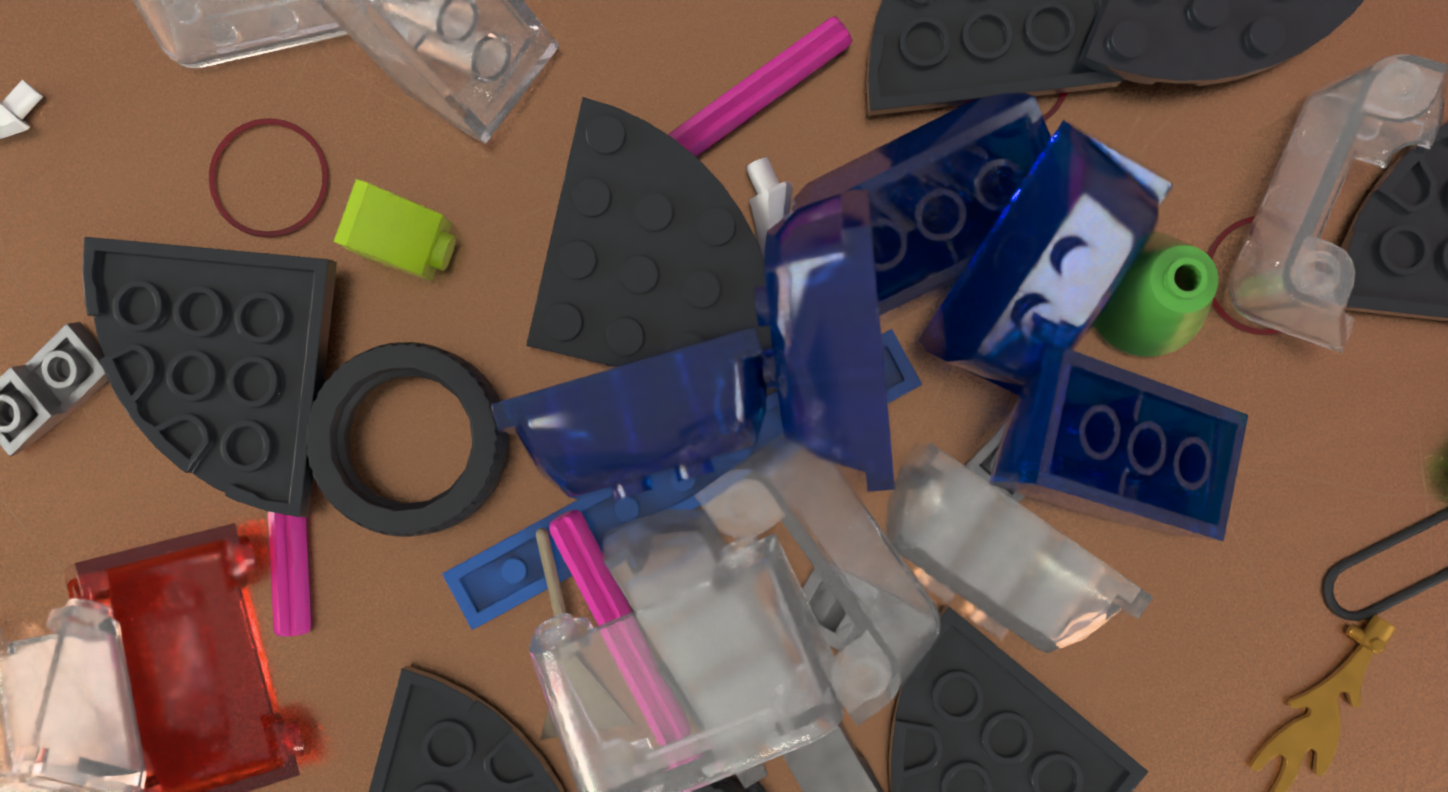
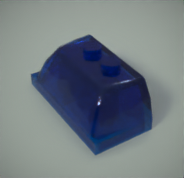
[791,93,1083,331]
[918,120,1173,399]
[755,189,895,492]
[491,327,767,501]
[989,347,1248,541]

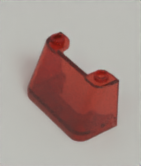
[64,523,304,792]

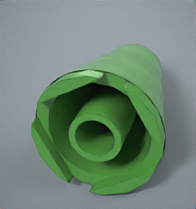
[1083,231,1218,357]

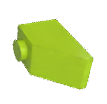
[334,179,456,282]

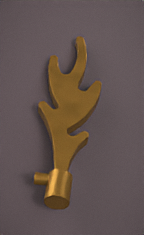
[1249,615,1397,792]

